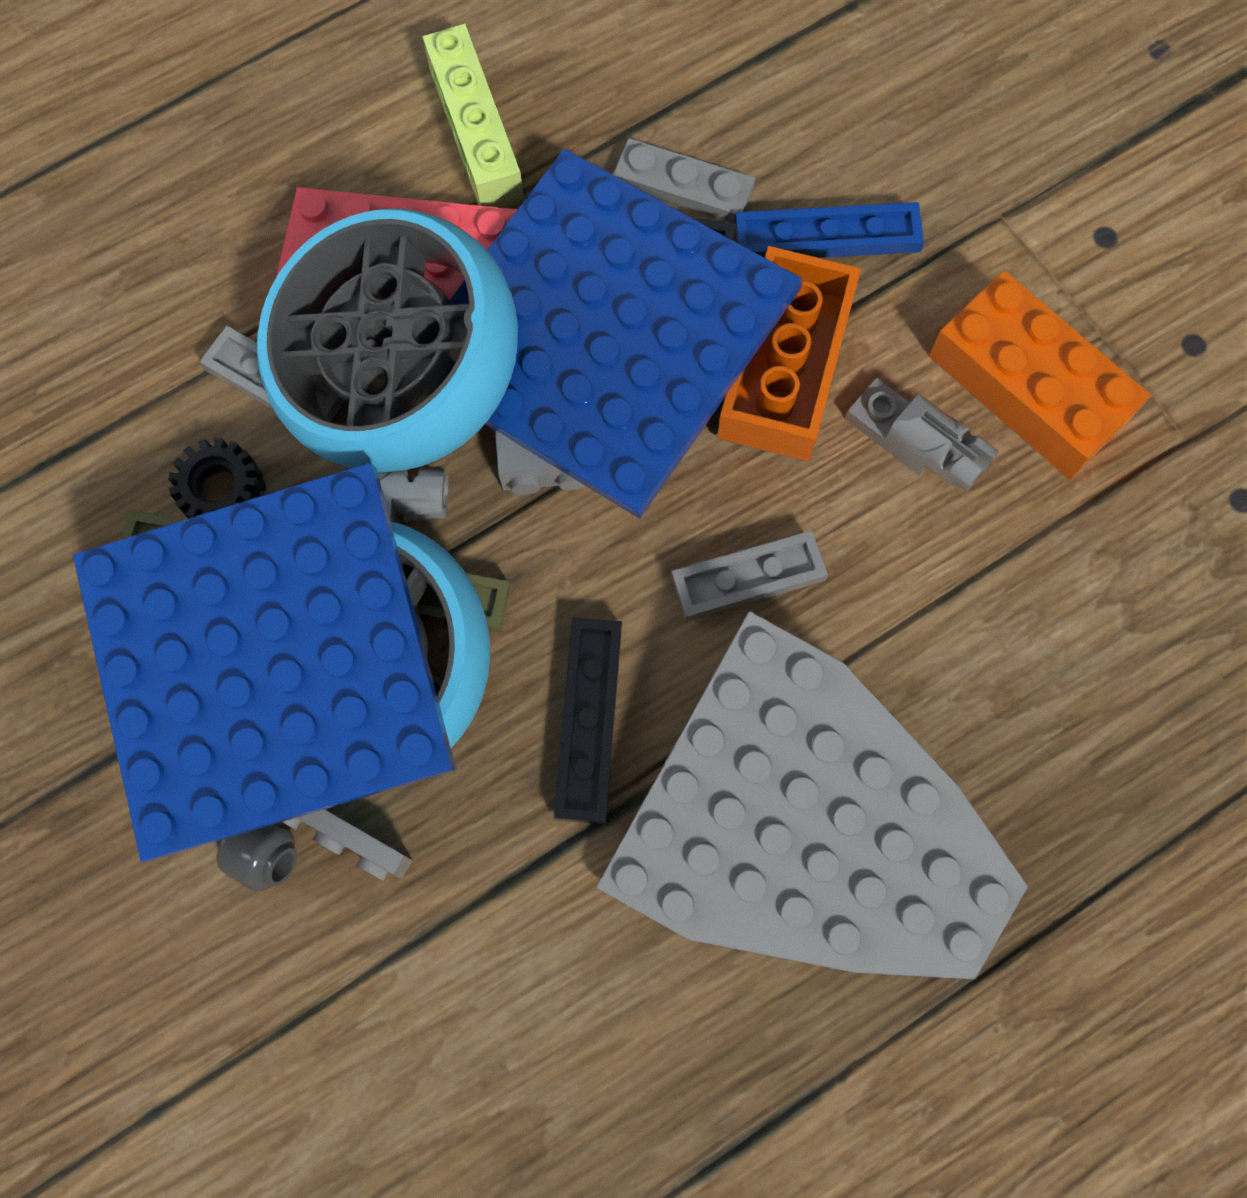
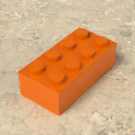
[717,246,861,462]
[929,270,1152,480]

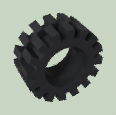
[168,438,266,519]

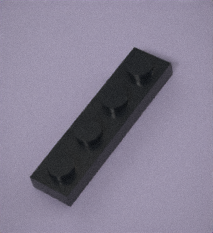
[554,618,622,824]

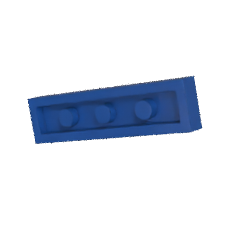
[735,202,924,258]

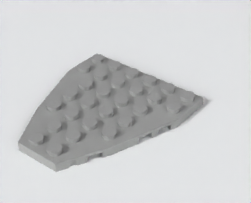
[596,611,1028,979]

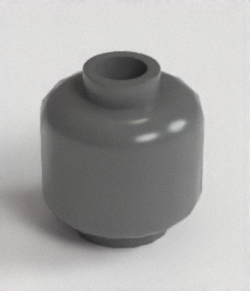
[216,824,297,891]

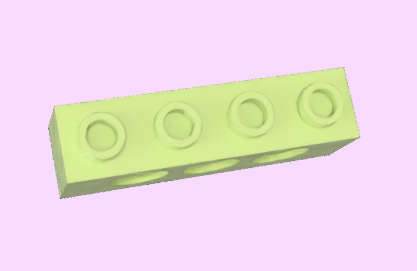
[422,24,525,208]

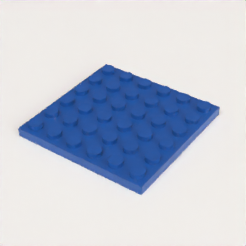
[428,149,802,519]
[73,462,456,862]

